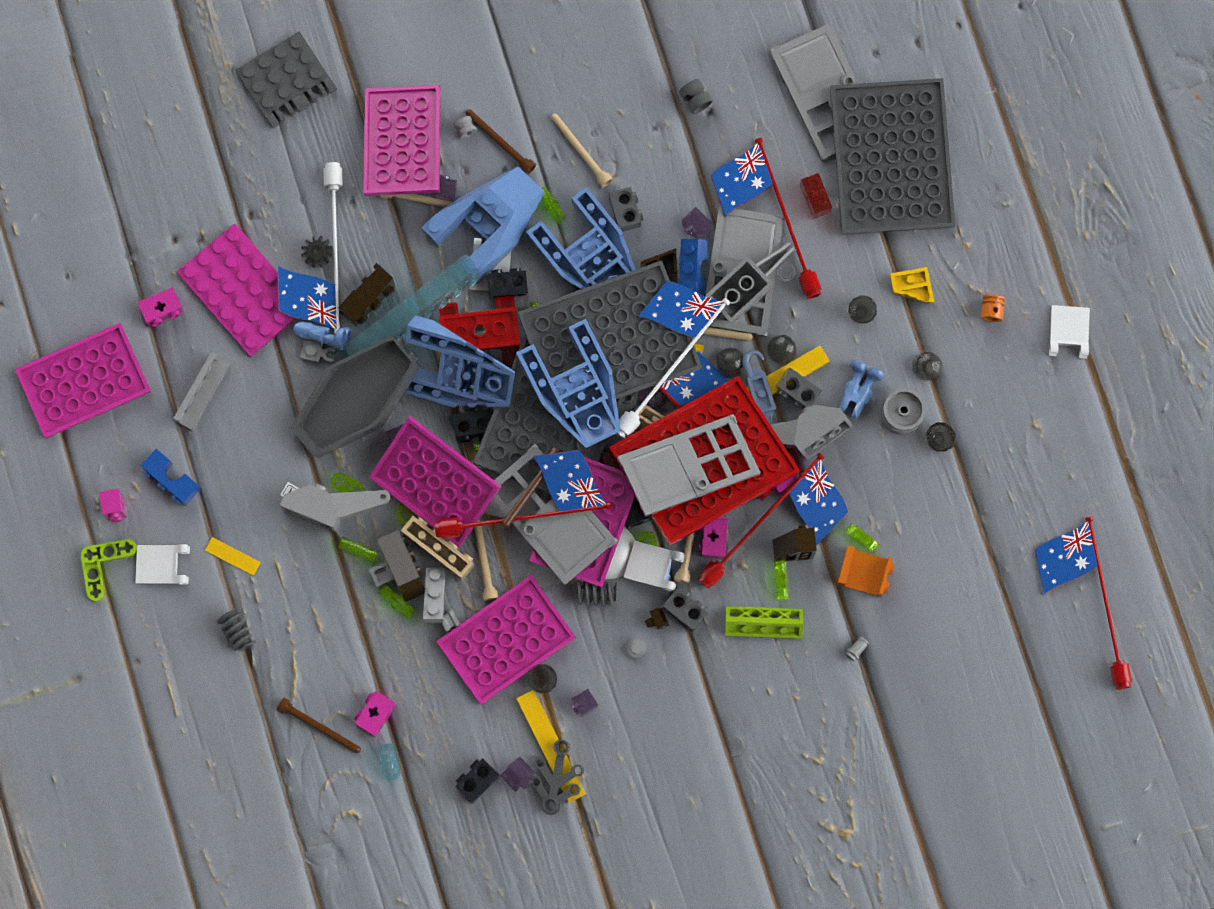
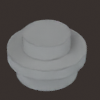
[627,639,646,658]

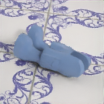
[293,322,352,350]
[839,360,885,419]

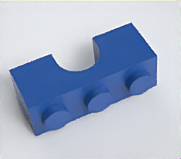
[679,239,707,296]
[141,448,201,506]

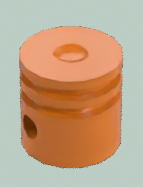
[980,294,1005,322]

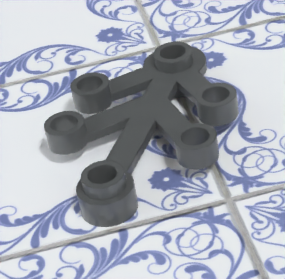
[530,739,584,815]

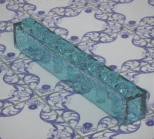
[344,254,482,356]

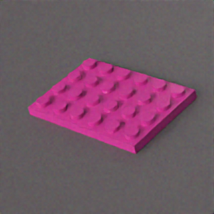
[363,85,441,196]
[177,224,297,357]
[15,323,151,439]
[369,416,502,547]
[529,457,635,587]
[436,575,576,705]

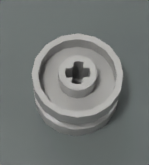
[881,388,926,435]

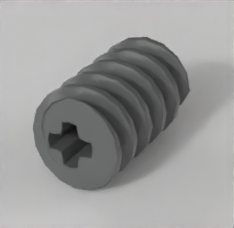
[577,580,617,607]
[217,608,256,652]

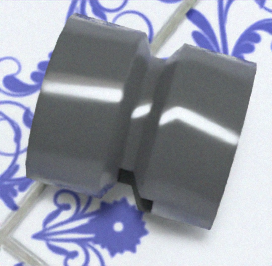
[679,79,713,114]

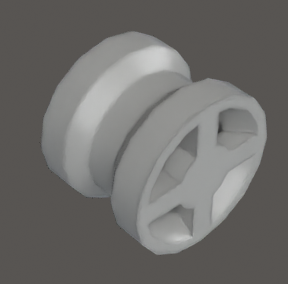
[454,116,477,139]
[442,608,460,632]

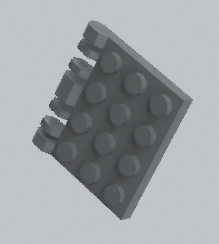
[236,31,337,128]

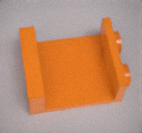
[837,545,895,597]

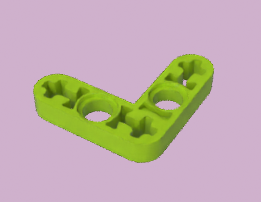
[81,539,137,602]

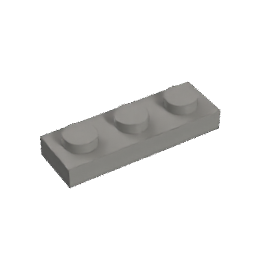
[423,568,446,623]

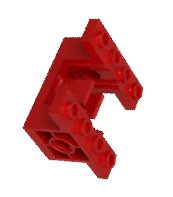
[438,296,520,369]

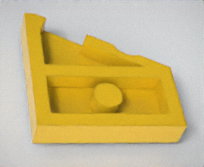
[889,267,934,304]

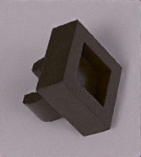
[645,608,670,629]

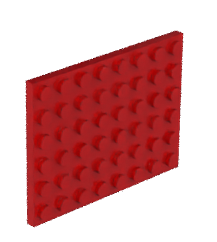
[608,376,800,546]

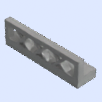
[173,352,230,431]

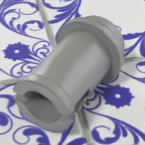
[845,636,869,661]

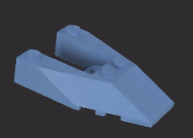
[422,167,545,284]
[526,187,636,289]
[405,315,515,407]
[516,319,621,448]

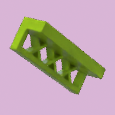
[725,606,804,639]

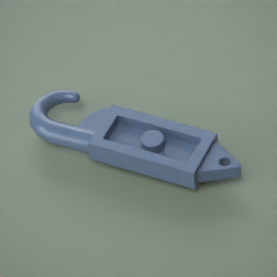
[742,350,776,424]

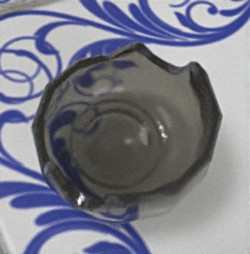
[848,295,877,324]
[767,335,797,364]
[716,347,744,379]
[912,352,943,381]
[926,422,956,452]
[528,664,558,694]

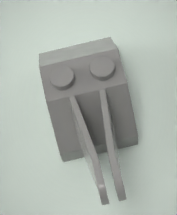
[705,242,795,323]
[771,405,853,460]
[280,484,390,533]

